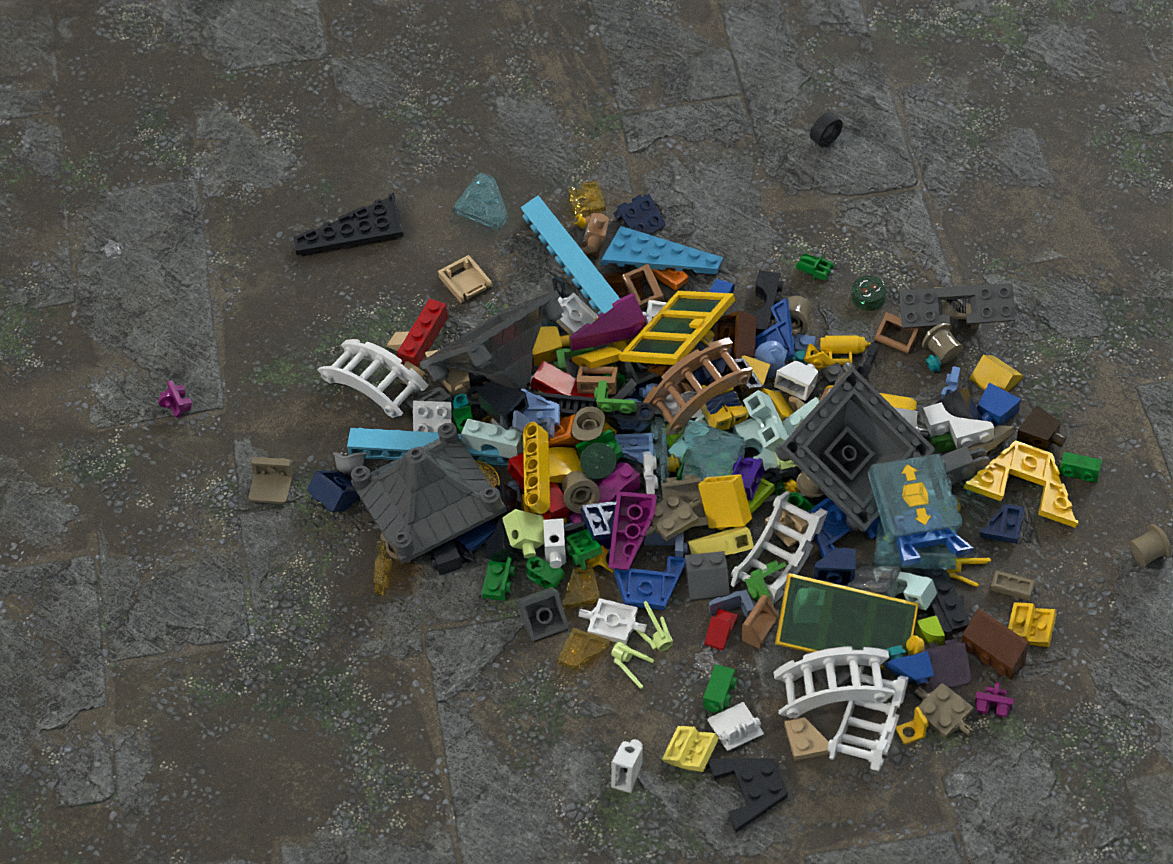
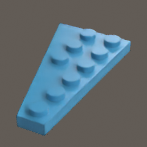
[601,226,723,274]

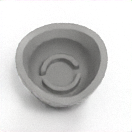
[333,452,367,474]

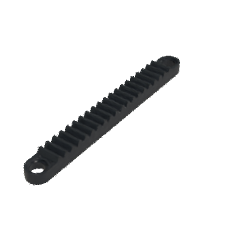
[466,386,655,425]

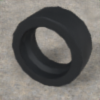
[810,112,843,147]

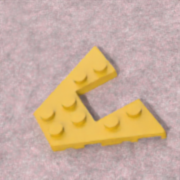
[964,441,1078,528]

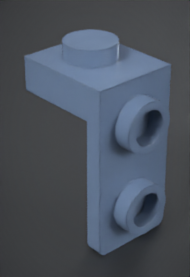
[512,411,555,439]
[644,532,688,558]
[709,590,756,619]

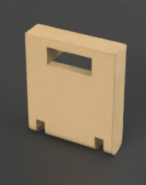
[438,255,493,303]

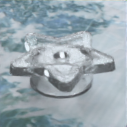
[100,240,123,259]
[693,651,719,674]

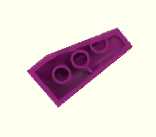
[569,293,645,351]
[569,463,641,524]
[608,491,657,570]

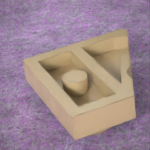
[784,717,830,761]

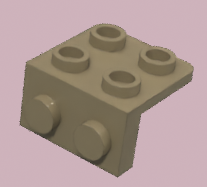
[249,457,293,504]

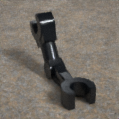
[855,343,879,377]
[764,467,800,484]

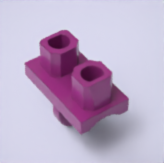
[158,381,192,418]
[975,682,1014,718]

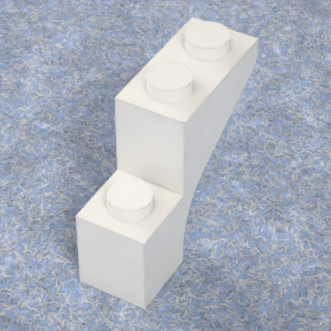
[923,402,994,449]

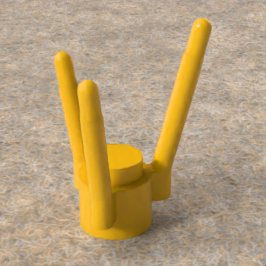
[944,557,991,587]

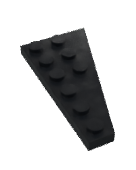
[293,192,403,255]

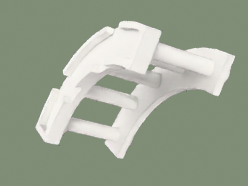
[317,339,429,418]
[730,491,828,605]
[774,647,895,719]
[827,665,909,771]

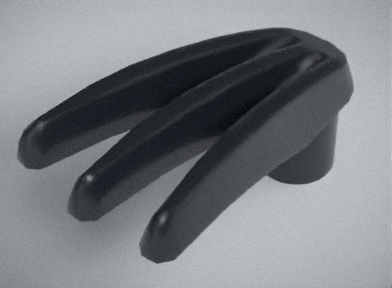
[564,516,588,542]

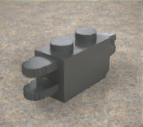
[920,446,990,489]

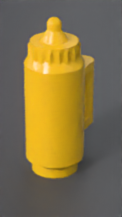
[820,335,871,366]

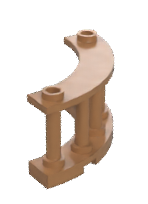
[643,338,753,436]

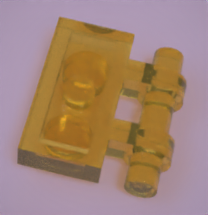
[568,180,606,216]

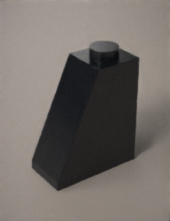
[477,381,529,430]
[933,389,983,421]

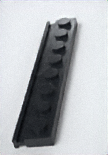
[888,507,970,636]

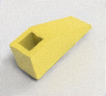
[688,527,754,555]

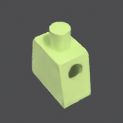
[502,509,544,558]

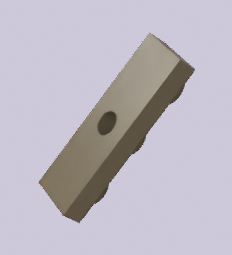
[968,425,1015,453]

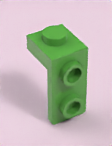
[554,347,594,373]
[594,380,637,413]
[926,426,957,453]
[745,561,786,601]

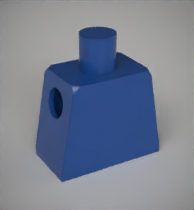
[977,383,1021,427]

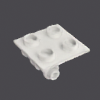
[413,401,453,433]
[707,702,764,751]

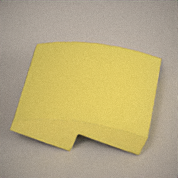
[662,726,719,772]

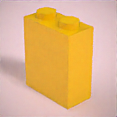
[698,474,752,530]

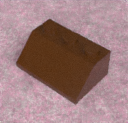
[714,310,757,365]
[961,608,1029,680]

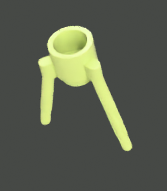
[635,601,673,652]
[611,642,654,689]

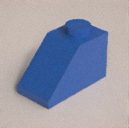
[883,652,934,685]

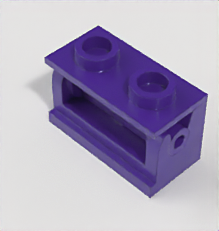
[732,455,765,501]

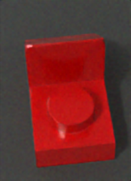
[704,609,738,651]

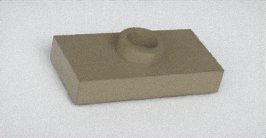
[990,571,1035,601]

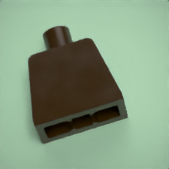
[1016,405,1067,451]

